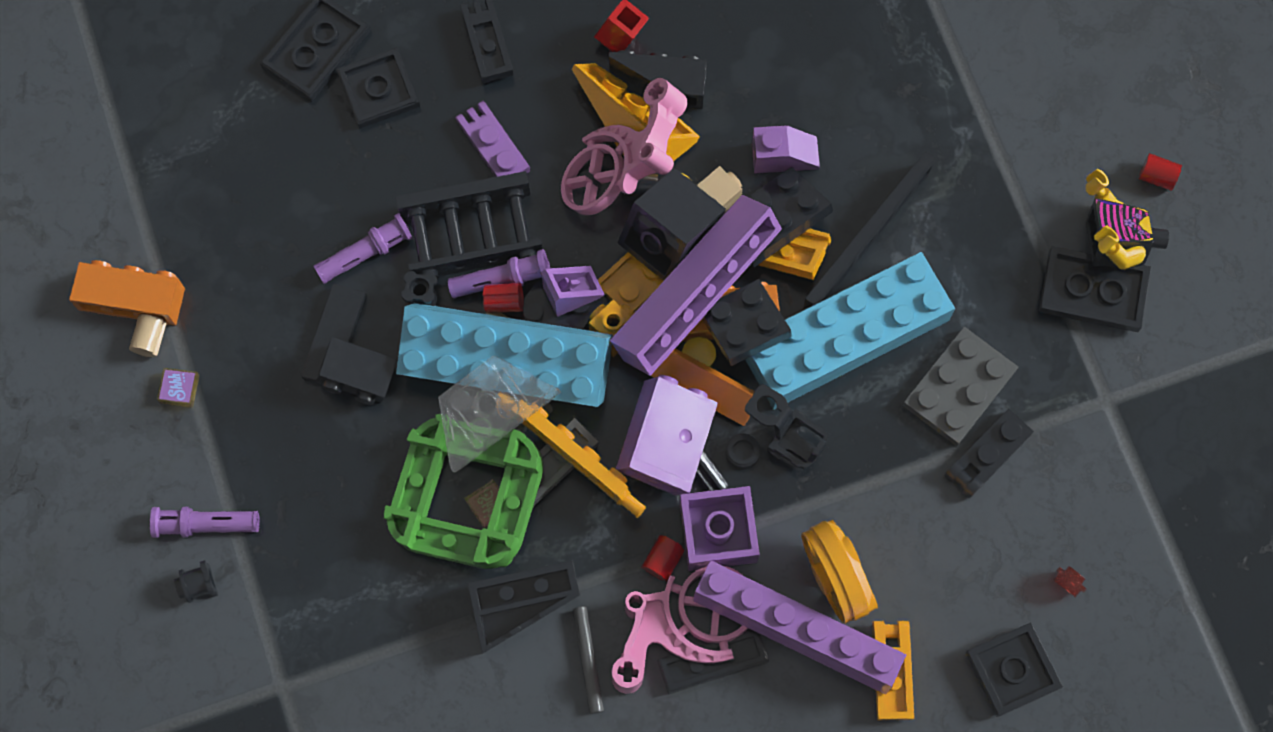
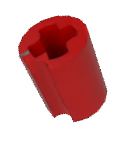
[1138,153,1182,191]
[483,283,524,313]
[641,535,685,582]

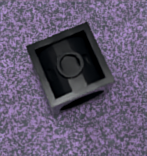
[617,168,726,281]

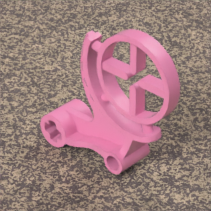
[561,78,687,215]
[612,565,748,694]

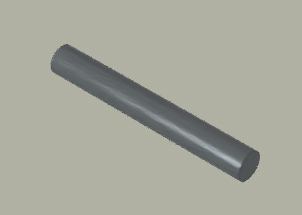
[573,607,604,714]

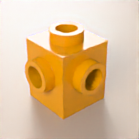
[589,300,634,357]

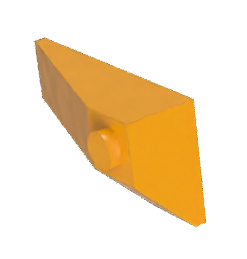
[572,63,700,162]

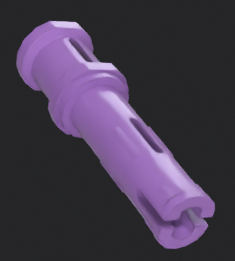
[313,213,413,284]
[448,249,550,299]
[150,507,259,538]

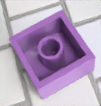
[679,486,760,571]

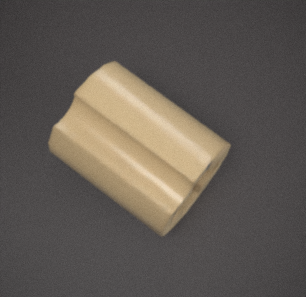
[129,314,167,357]

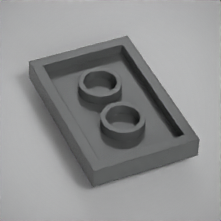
[902,327,1019,447]

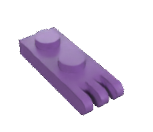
[455,101,530,177]

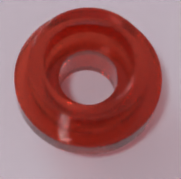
[1053,566,1087,598]

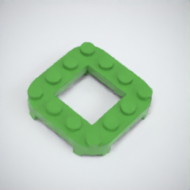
[384,414,543,569]

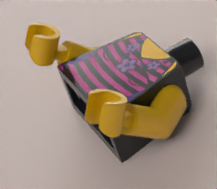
[1085,169,1169,270]

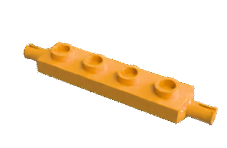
[495,391,646,518]

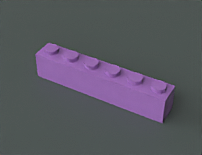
[610,195,782,376]
[693,560,906,695]

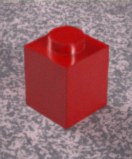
[594,0,649,52]

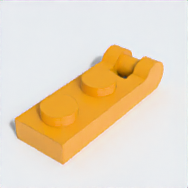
[872,621,914,721]

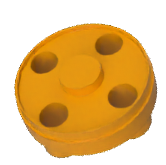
[801,520,878,624]

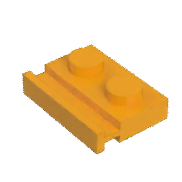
[759,229,831,280]
[598,252,663,313]

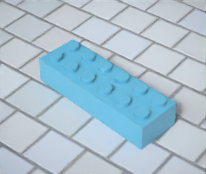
[745,252,955,410]
[396,303,613,407]

